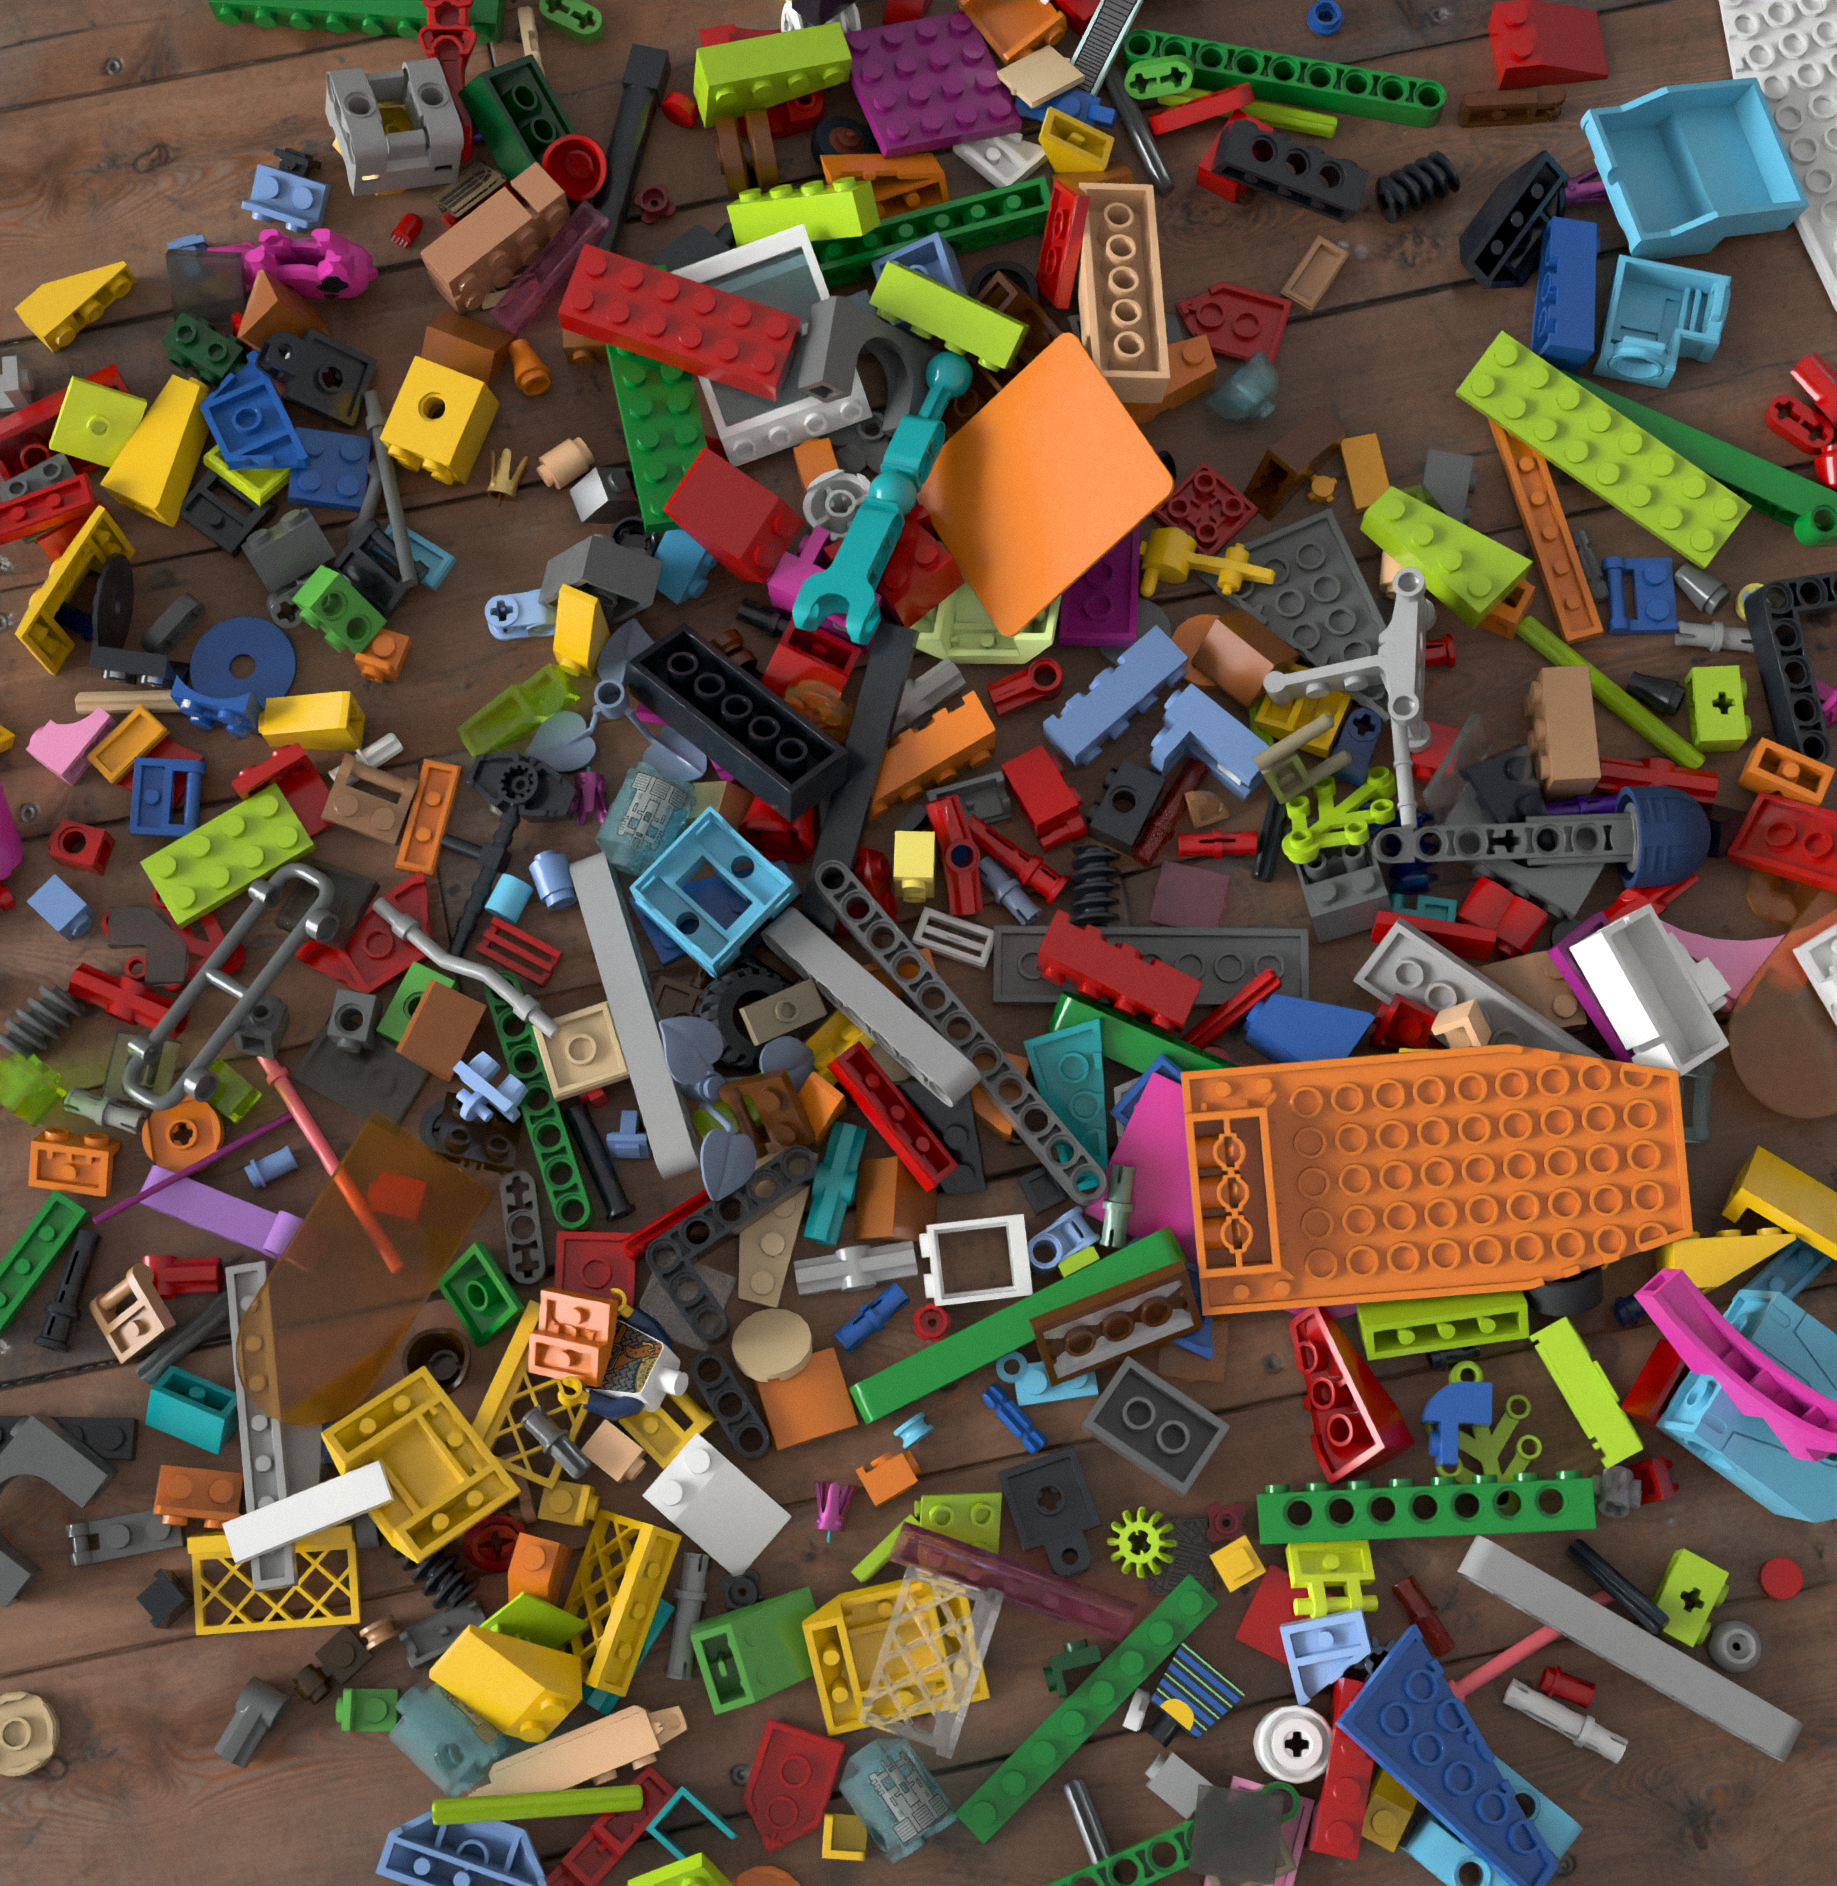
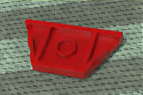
[295,871,432,995]

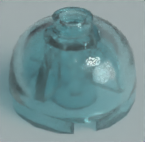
[1205,350,1280,424]

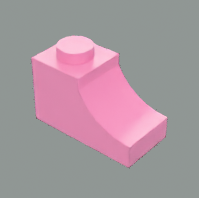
[26,707,118,786]

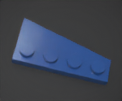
[628,860,802,968]

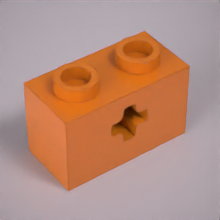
[1736,737,1835,807]

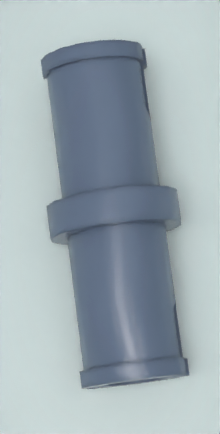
[978,856,1043,926]

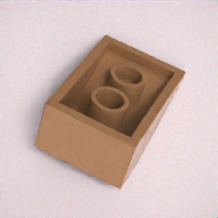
[1475,951,1587,1035]

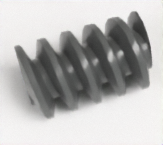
[0,980,84,1064]

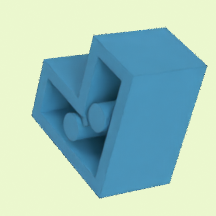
[653,529,718,605]

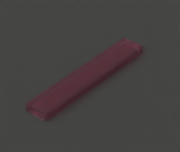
[889,1521,1137,1642]

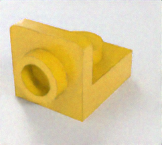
[537,1480,600,1529]

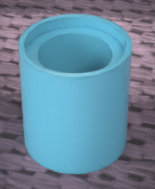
[484,873,534,924]

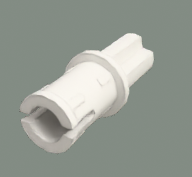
[328,733,403,786]

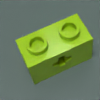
[1684,665,1751,753]
[1639,1548,1729,1649]

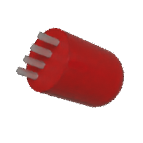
[391,213,423,248]

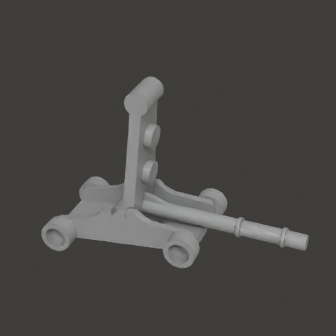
[1263,567,1437,829]

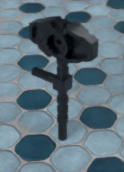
[441,752,582,958]

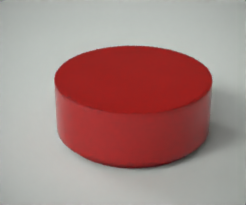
[661,92,699,128]
[1758,1557,1803,1600]

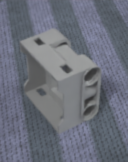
[325,58,464,196]

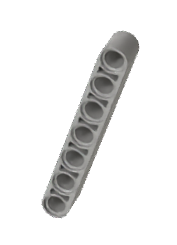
[760,907,982,1107]

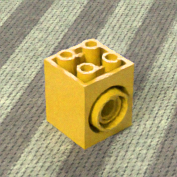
[379,356,500,485]

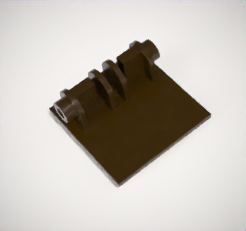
[433,1092,523,1175]

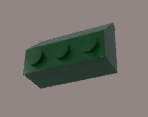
[458,54,577,192]

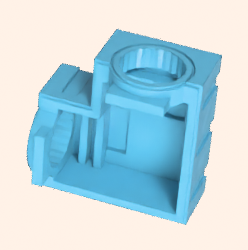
[1592,254,1731,389]

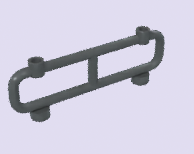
[122,862,340,1111]

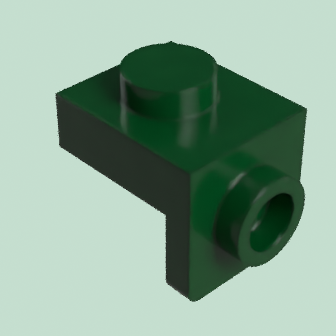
[1043,1639,1102,1699]

